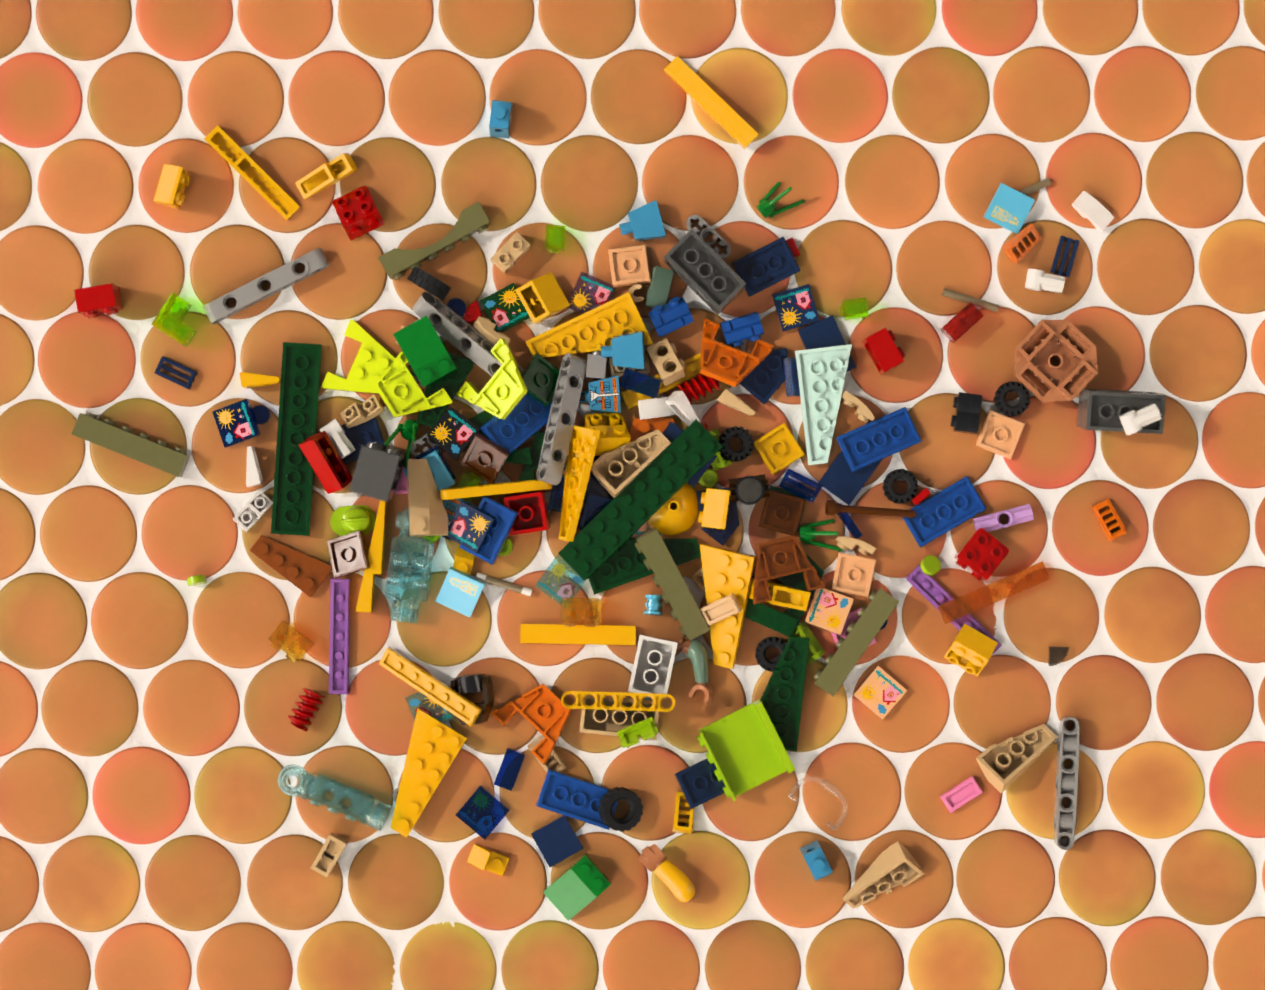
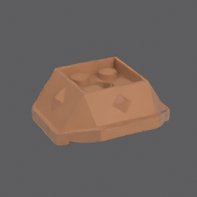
[1014,320,1098,402]

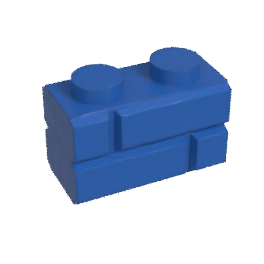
[648,297,694,337]
[720,312,764,348]

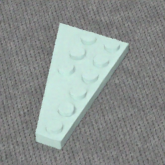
[795,344,852,465]

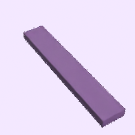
[905,565,1002,656]
[329,579,350,694]

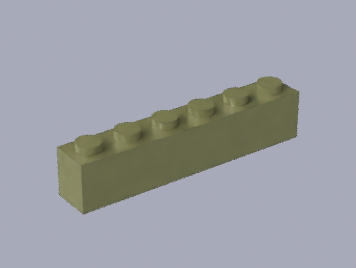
[72,411,190,477]
[634,527,710,641]
[813,588,899,697]

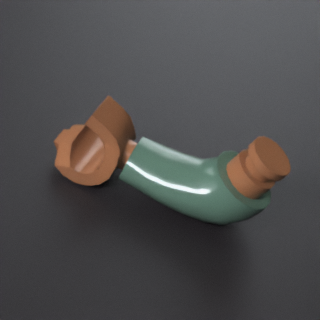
[677,637,714,706]

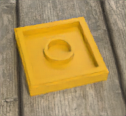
[753,422,805,475]

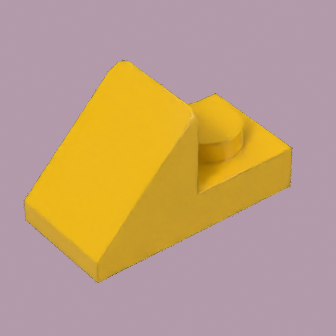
[453,543,476,576]
[467,844,510,876]

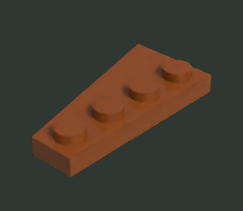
[250,535,332,597]

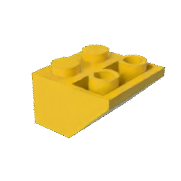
[154,164,191,209]
[515,272,571,324]
[584,413,631,456]
[944,623,998,676]

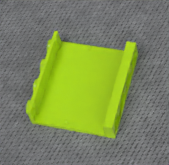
[697,699,795,801]

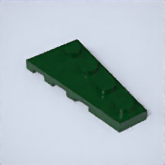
[416,352,476,428]

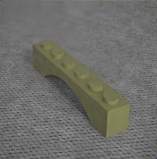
[378,202,491,280]

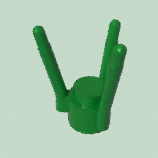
[756,182,805,218]
[384,420,418,468]
[800,519,843,552]

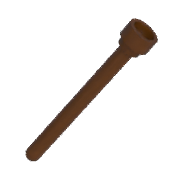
[825,500,917,518]

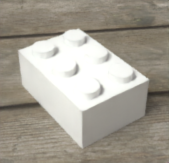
[628,634,678,700]

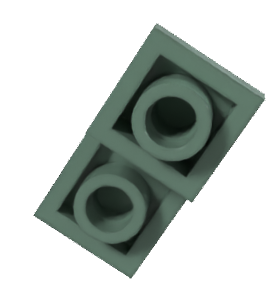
[645,266,674,308]

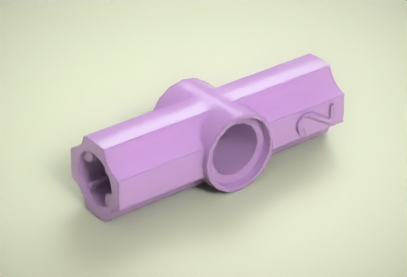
[973,504,1034,532]

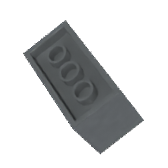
[664,229,746,315]
[1077,388,1166,434]
[349,442,405,502]

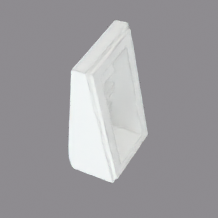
[665,391,700,426]
[246,446,264,487]

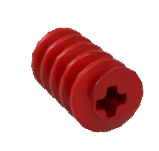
[677,374,720,404]
[288,688,326,732]

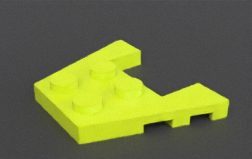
[321,319,396,394]
[456,338,528,420]
[374,351,453,418]

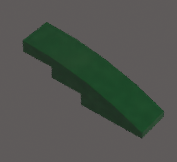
[744,598,798,637]

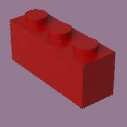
[299,431,353,494]

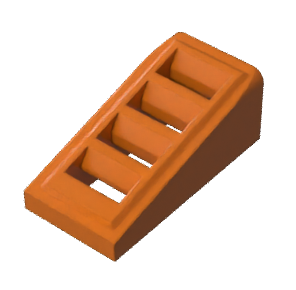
[1001,223,1042,264]
[1091,498,1128,541]

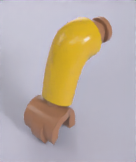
[639,844,697,903]

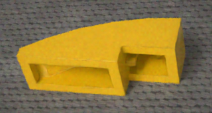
[295,153,358,199]
[748,578,810,611]

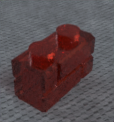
[940,302,983,343]

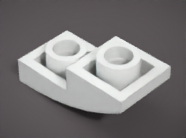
[1072,191,1114,231]
[638,396,676,420]
[233,490,273,533]

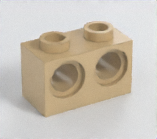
[490,232,531,275]
[646,338,686,386]
[311,833,348,878]

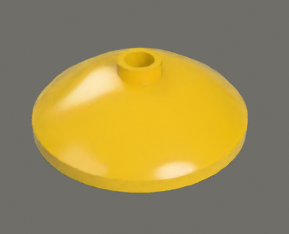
[647,483,699,535]

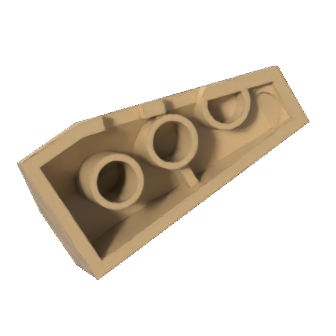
[591,429,671,498]
[407,459,448,537]
[976,724,1058,793]
[843,841,924,909]

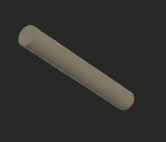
[1019,178,1051,196]
[942,288,999,312]

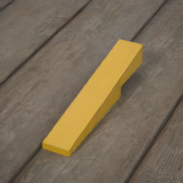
[664,56,759,150]
[204,125,300,220]
[355,500,387,612]

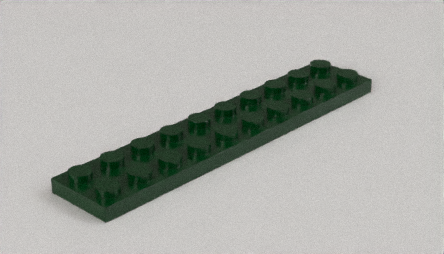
[271,342,322,536]
[558,419,723,581]

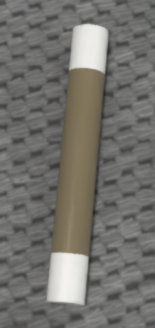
[476,572,533,596]

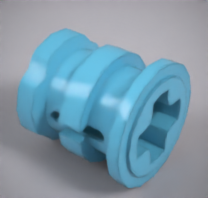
[643,595,663,615]

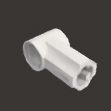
[1025,269,1065,293]
[1119,403,1161,435]
[320,419,356,459]

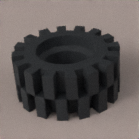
[994,381,1030,416]
[718,426,754,462]
[882,469,918,504]
[755,637,786,672]

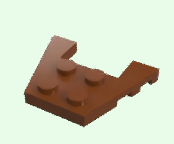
[753,535,825,604]

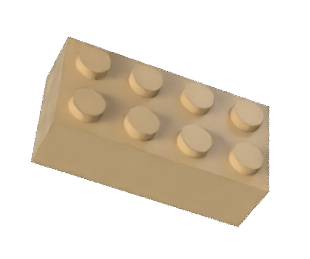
[579,694,659,740]

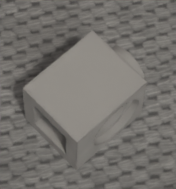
[586,351,607,380]

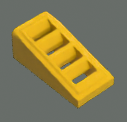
[240,372,281,389]
[672,792,695,834]

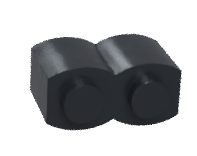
[950,392,982,434]

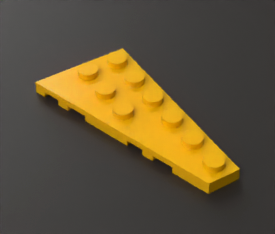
[525,292,654,357]
[559,425,601,542]
[700,544,756,669]
[390,708,467,838]

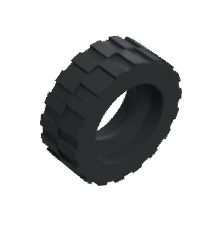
[407,266,451,301]
[598,787,643,832]

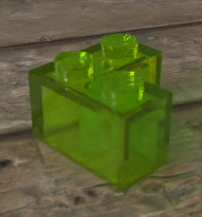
[151,292,197,347]

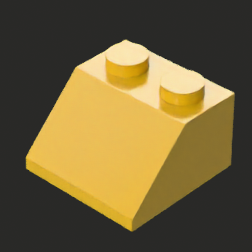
[698,488,730,530]

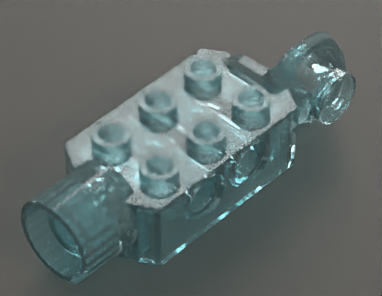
[385,507,435,623]
[277,764,392,831]

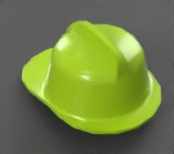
[330,505,376,536]

